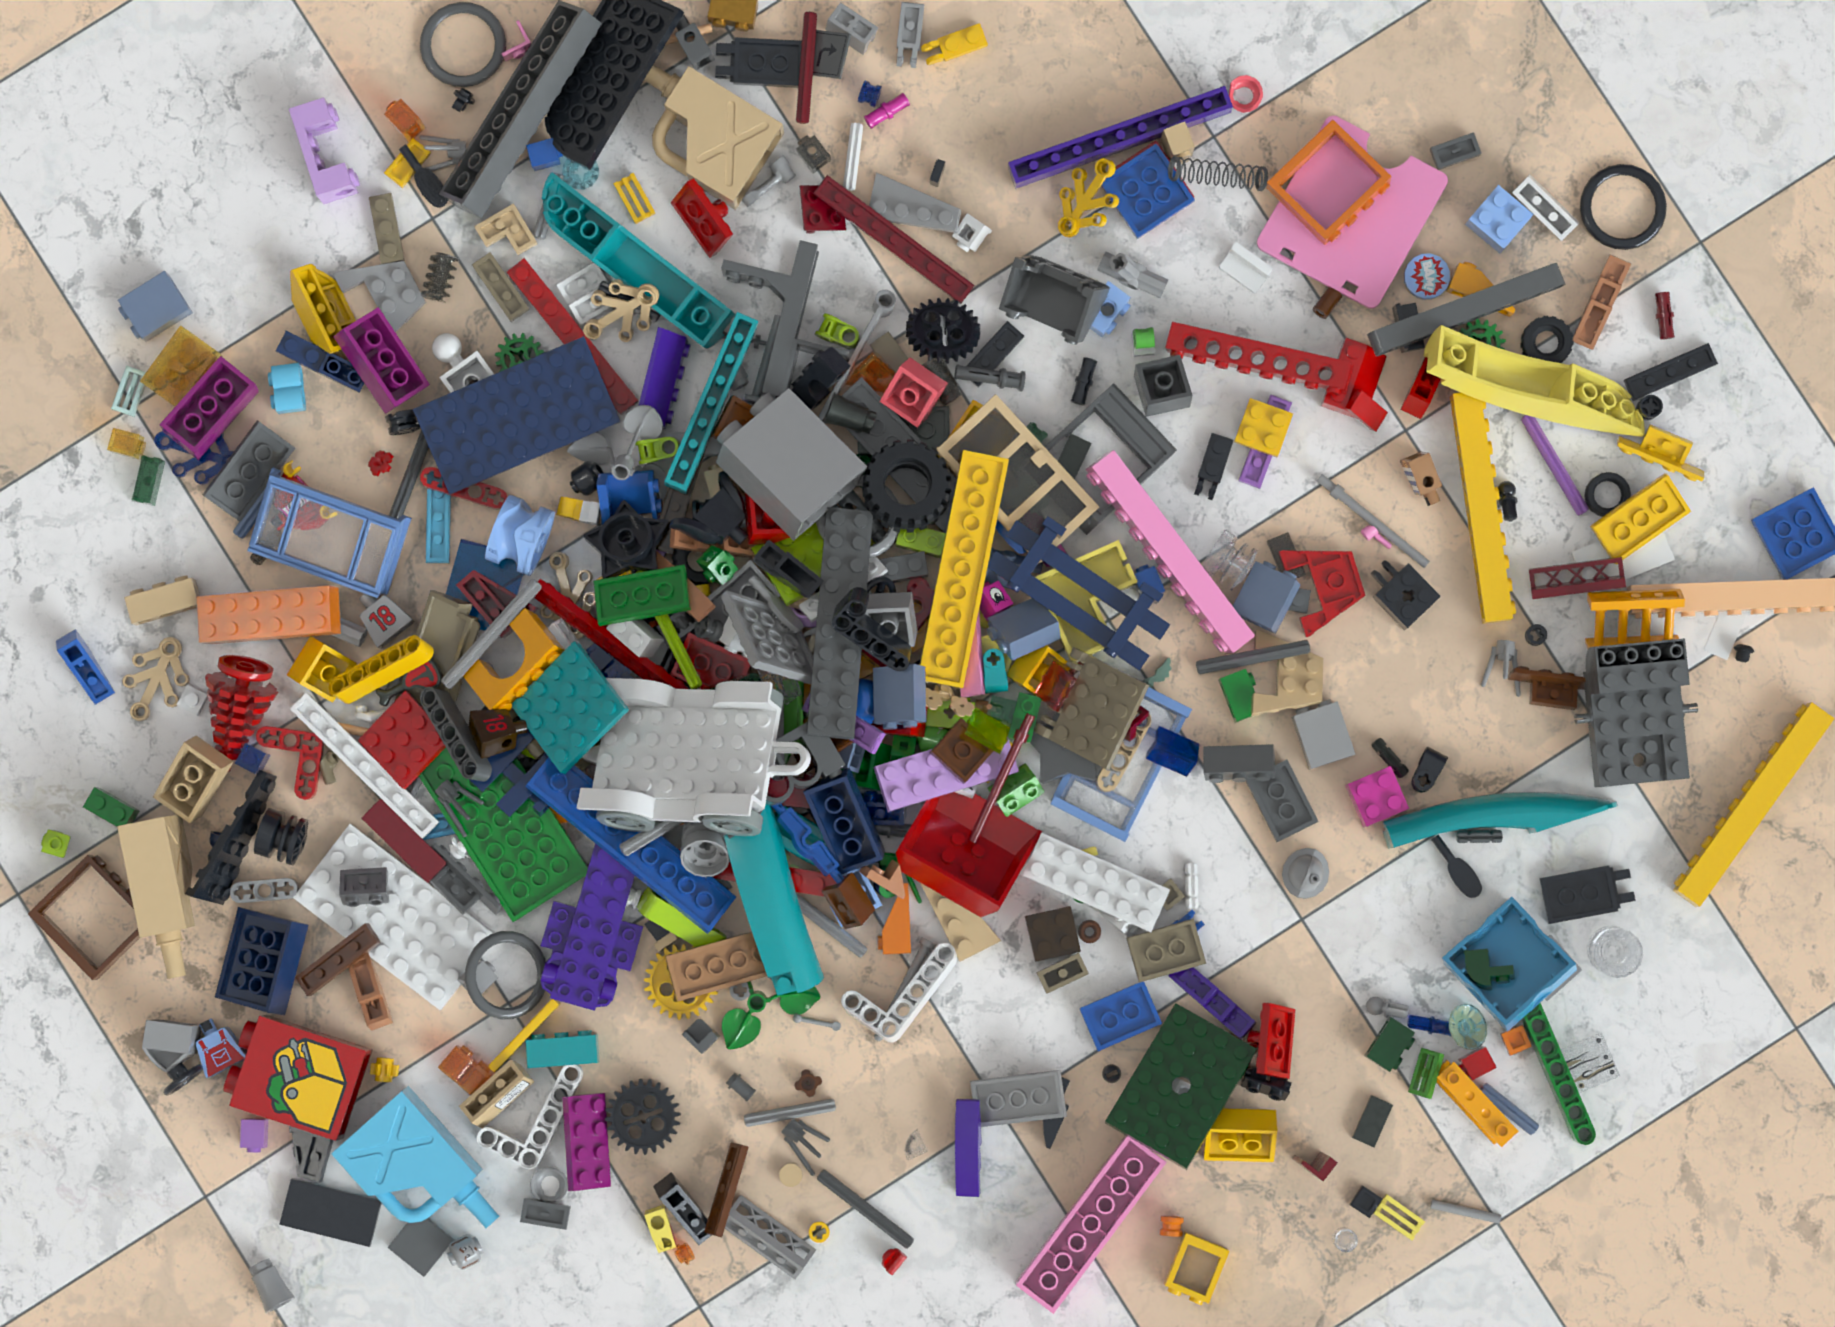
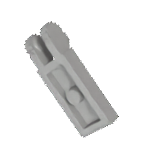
[896,2,924,68]

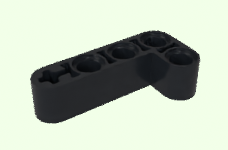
[832,587,912,671]

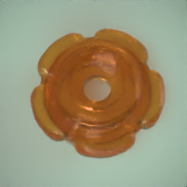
[675,1243,695,1265]

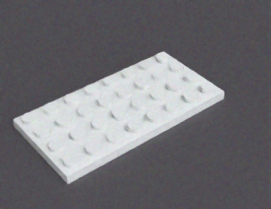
[293,824,493,1010]

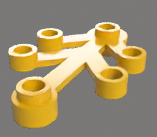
[1058,158,1119,238]

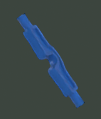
[770,804,844,884]

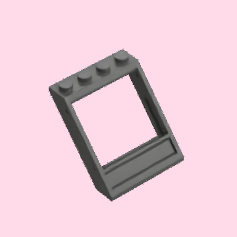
[1024,383,1177,535]

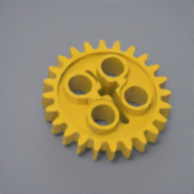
[644,944,718,1020]

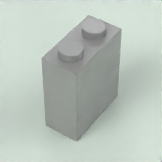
[1291,699,1355,770]

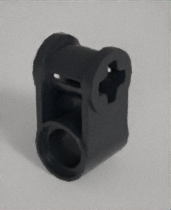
[1411,746,1448,793]

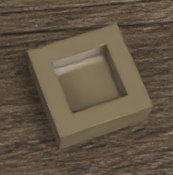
[1161,878,1185,911]

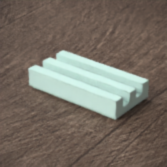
[111,366,150,417]

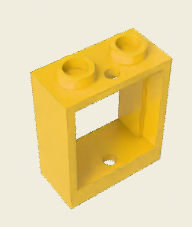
[1164,1231,1230,1305]

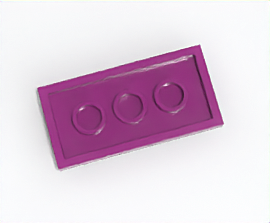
[562,1093,611,1191]

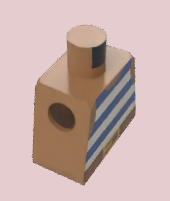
[1400,451,1442,506]

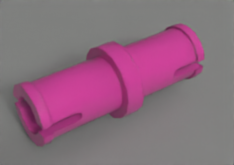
[864,93,910,129]

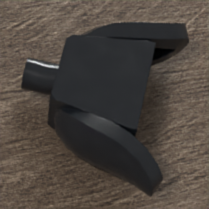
[669,471,748,545]

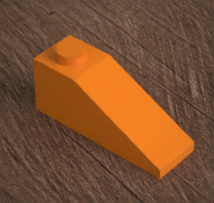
[878,883,911,954]

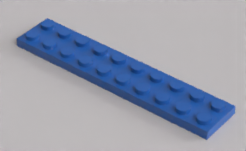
[525,757,736,934]

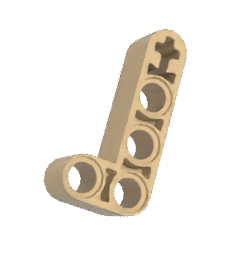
[1096,712,1152,792]

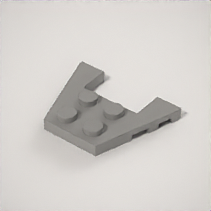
[333,261,426,333]

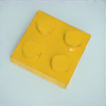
[1234,398,1293,458]

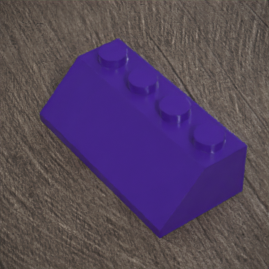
[638,327,691,429]

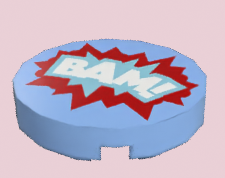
[1404,253,1450,300]

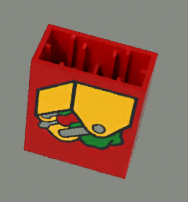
[223,1015,373,1141]

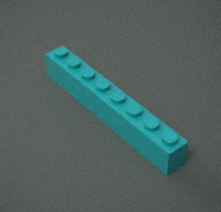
[664,312,758,494]

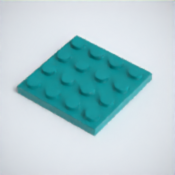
[512,641,629,774]

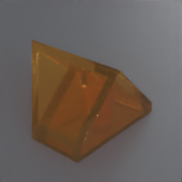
[845,352,896,393]

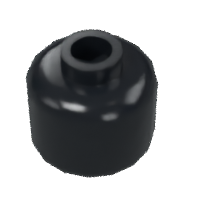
[570,461,604,496]

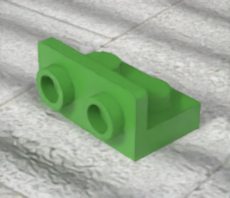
[987,763,1045,817]

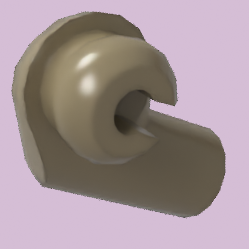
[319,750,340,785]

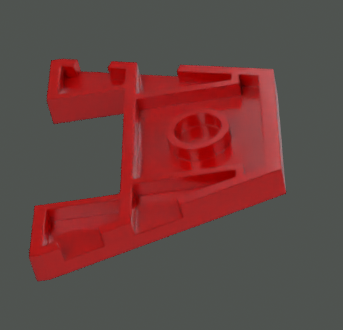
[1278,550,1366,637]

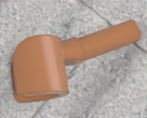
[974,699,992,715]

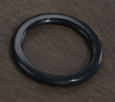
[1580,164,1667,250]

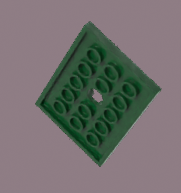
[1105,1003,1257,1170]

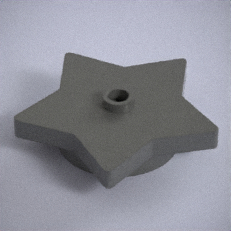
[1030,703,1097,784]

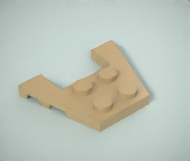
[1251,630,1324,716]

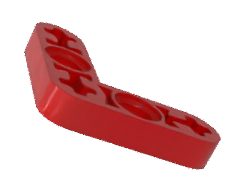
[256,726,324,800]

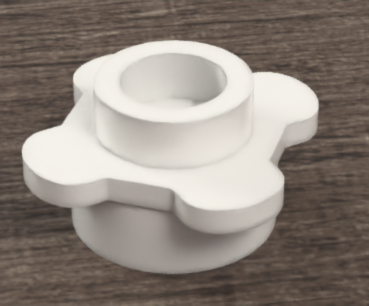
[449,837,470,859]

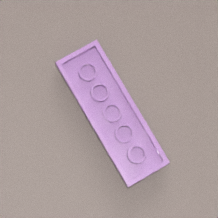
[874,727,1019,812]

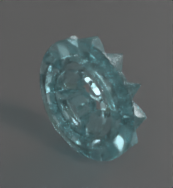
[562,159,599,190]

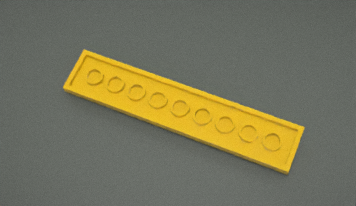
[920,450,1009,688]

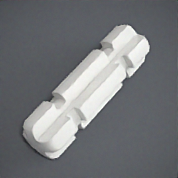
[1184,863,1198,909]

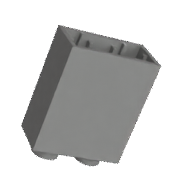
[716,388,867,541]

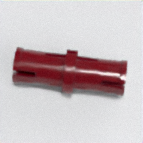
[1655,292,1675,340]

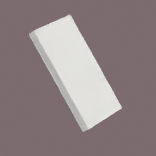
[1571,532,1675,592]

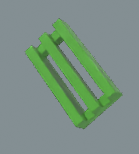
[1408,1048,1444,1099]

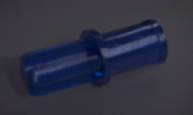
[1407,1015,1453,1037]

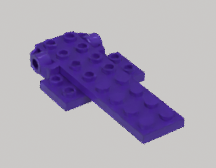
[540,844,643,1011]

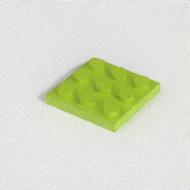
[751,522,823,606]

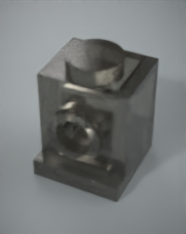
[796,135,831,174]

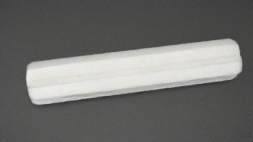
[843,123,863,191]

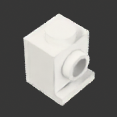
[952,213,992,252]

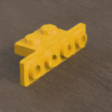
[1617,424,1705,481]

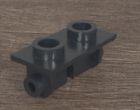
[1241,1067,1292,1101]

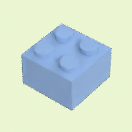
[1465,185,1534,254]

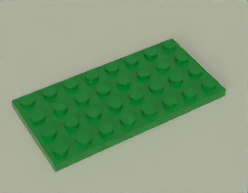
[419,748,588,922]

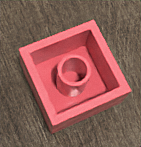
[879,357,948,428]

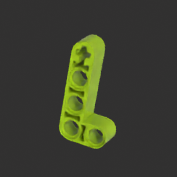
[636,886,727,947]

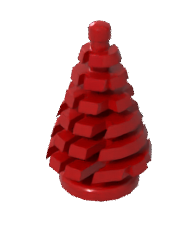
[205,655,279,773]

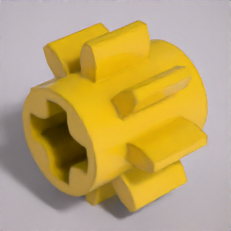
[370,1057,399,1082]

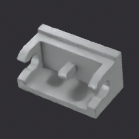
[825,2,878,55]

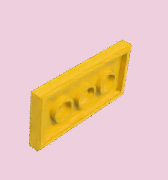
[1590,473,1692,565]

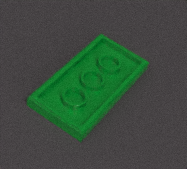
[593,565,691,626]

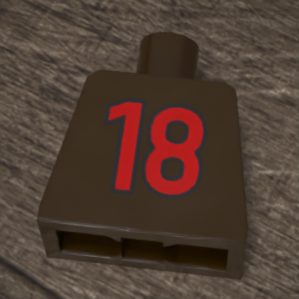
[469,709,527,759]

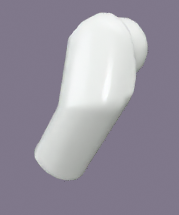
[355,704,387,723]

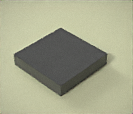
[388,1218,454,1277]

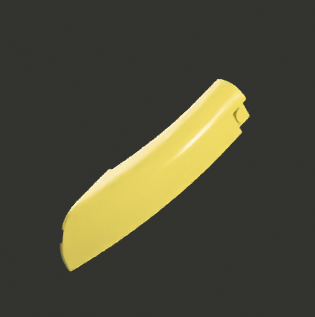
[1423,325,1645,437]

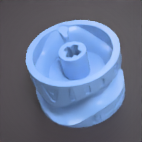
[485,495,555,576]

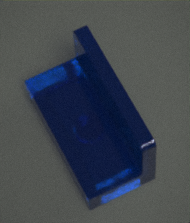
[1146,726,1200,777]

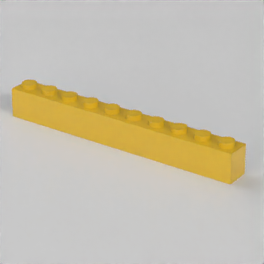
[1450,393,1516,624]
[1673,702,1835,907]

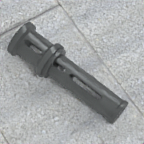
[954,364,1026,392]

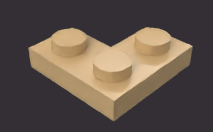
[474,203,538,255]

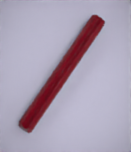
[796,11,817,124]

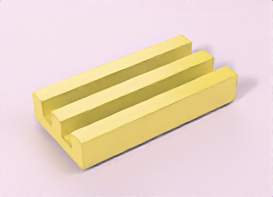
[1373,1194,1425,1241]

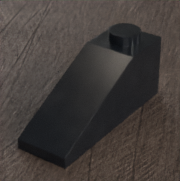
[653,1172,712,1245]

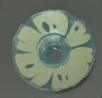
[1449,1004,1487,1050]

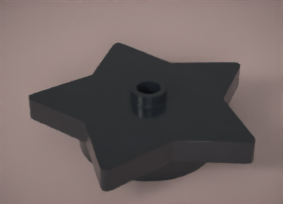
[583,500,670,579]

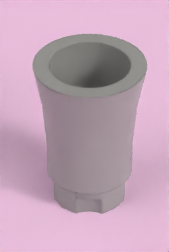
[249,1258,295,1313]

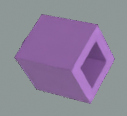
[240,1118,268,1153]

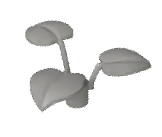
[567,405,668,502]

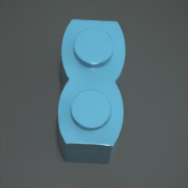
[268,363,306,414]

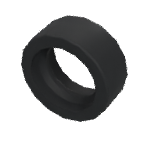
[1584,472,1631,517]

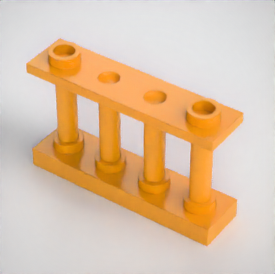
[1585,589,1685,649]
[1436,1060,1519,1147]

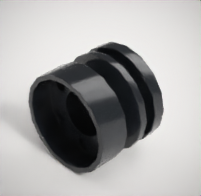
[254,808,309,866]

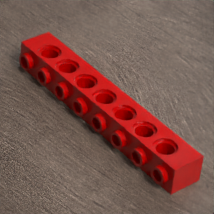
[1165,322,1353,395]

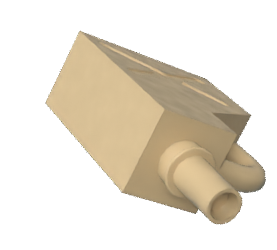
[644,65,784,210]
[117,815,195,979]

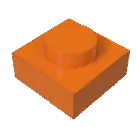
[1500,1025,1532,1056]

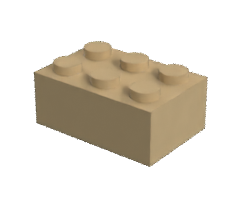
[153,736,233,823]

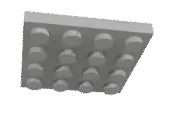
[721,590,813,684]

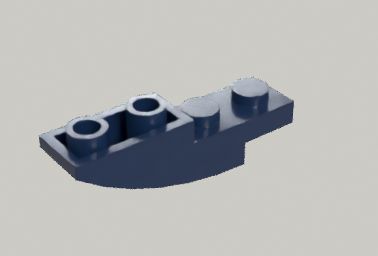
[276,331,364,393]

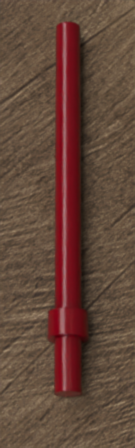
[968,713,1035,843]

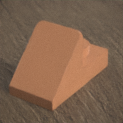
[859,860,906,899]

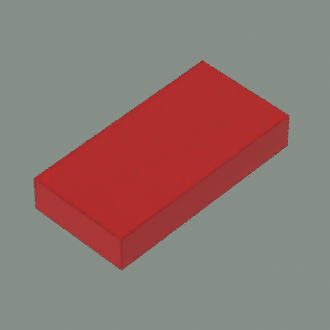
[1345,389,1388,432]

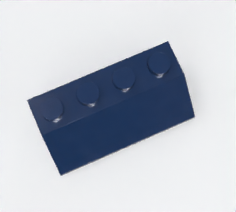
[803,767,885,874]

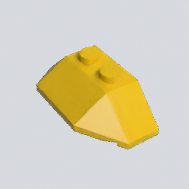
[290,264,356,354]

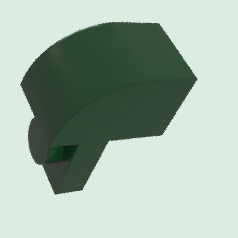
[1464,949,1515,990]

